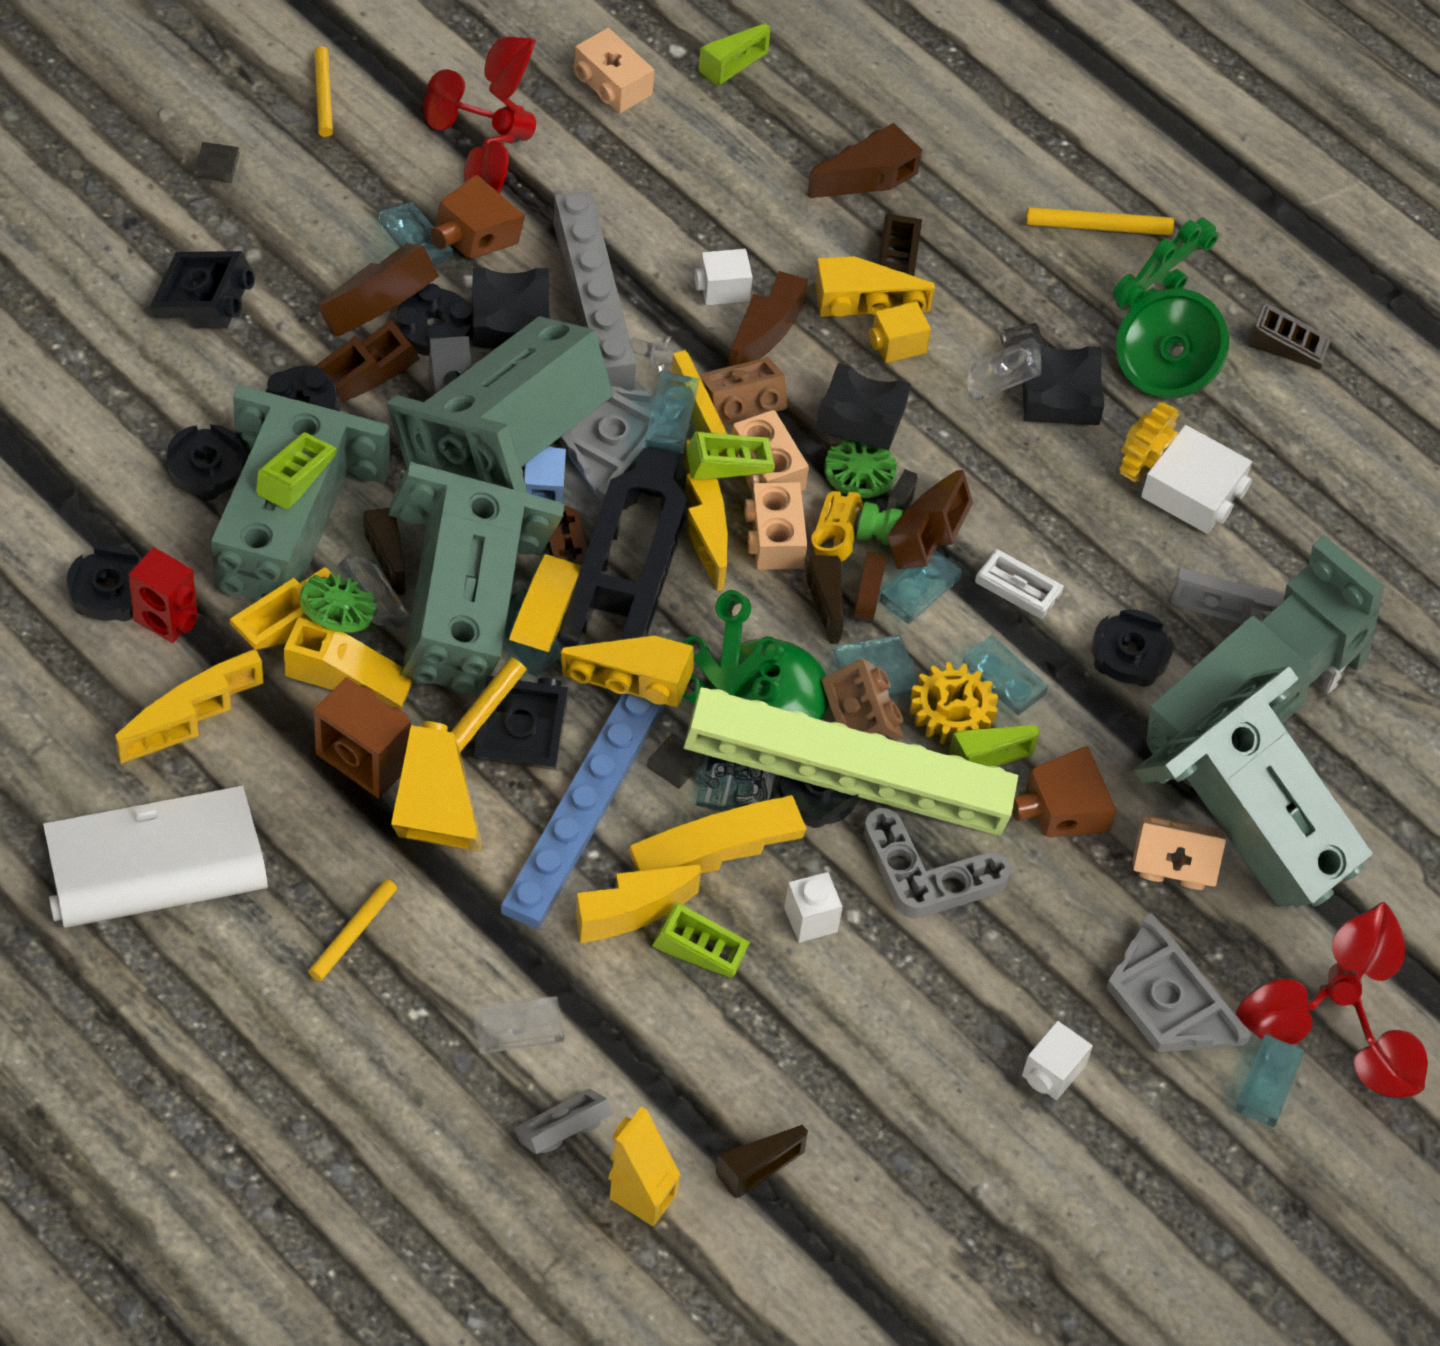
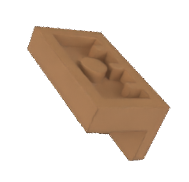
[699,357,787,425]
[821,658,903,741]

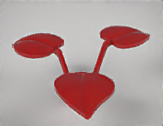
[424,37,536,194]
[1236,902,1428,1098]

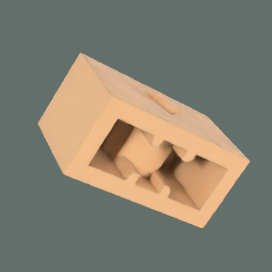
[573,27,655,114]
[1132,814,1226,890]

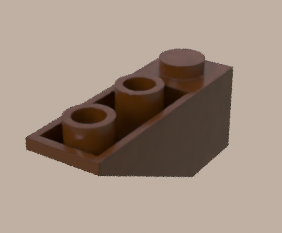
[807,123,922,198]

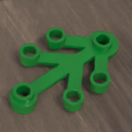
[1112,217,1219,310]
[683,590,784,705]

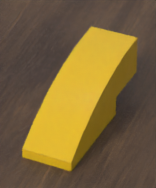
[230,567,337,650]
[575,864,701,943]

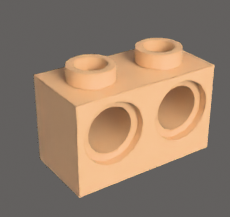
[732,410,809,491]
[744,482,807,570]

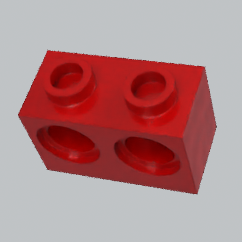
[128,547,198,643]

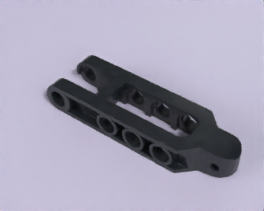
[558,446,687,650]

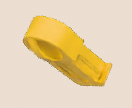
[811,491,863,562]

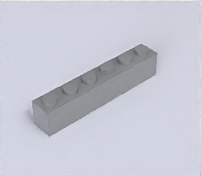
[553,191,636,391]

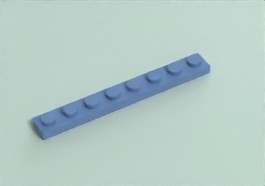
[501,694,666,930]

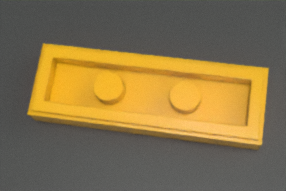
[671,350,727,456]

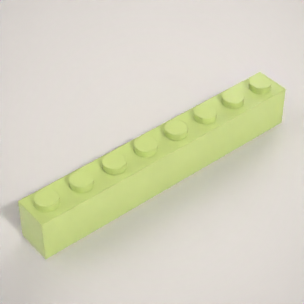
[683,687,1018,836]

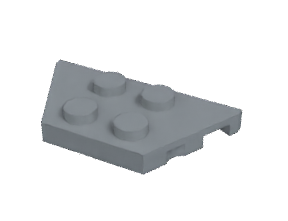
[560,386,687,503]
[1106,913,1252,1052]

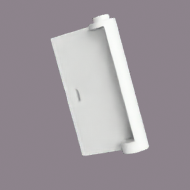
[43,786,268,928]

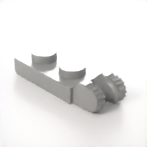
[1170,567,1285,624]

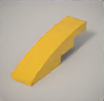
[683,439,728,591]
[509,554,582,652]
[115,649,263,764]
[628,795,807,874]

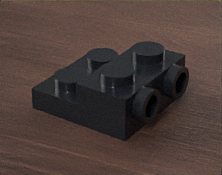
[149,251,255,328]
[474,672,569,770]

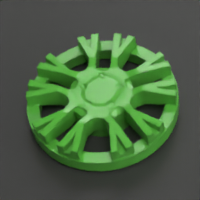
[824,439,897,498]
[299,573,376,632]

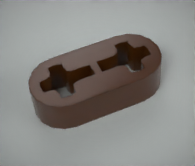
[548,506,588,565]
[854,552,887,621]

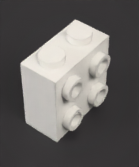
[1141,425,1252,534]

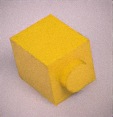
[869,301,931,363]

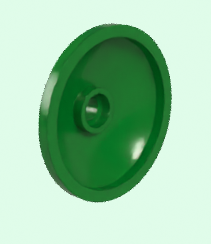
[1116,288,1230,399]
[708,638,829,720]

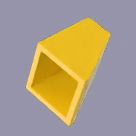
[391,721,482,852]

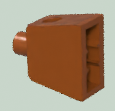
[430,175,525,258]
[1012,746,1117,838]

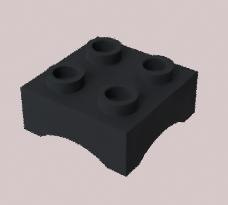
[472,268,550,346]
[1022,342,1104,425]
[815,363,911,451]

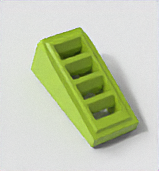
[699,23,771,86]
[256,432,337,510]
[687,432,775,479]
[949,725,1040,767]
[652,901,750,978]

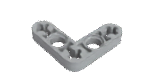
[863,808,1011,919]

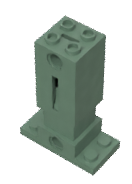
[1146,535,1385,787]

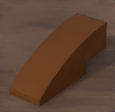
[316,243,439,337]
[729,271,808,366]
[308,320,420,403]
[887,470,973,569]

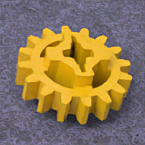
[1119,402,1179,483]
[909,662,998,744]

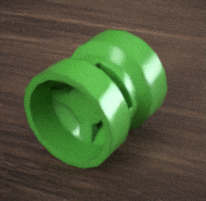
[856,502,903,548]

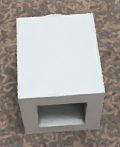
[694,249,753,305]
[784,872,843,943]
[1022,1021,1093,1101]

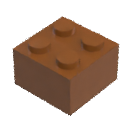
[314,677,411,799]

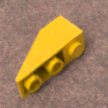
[814,256,935,317]
[284,617,414,709]
[561,636,694,708]
[608,1106,681,1227]

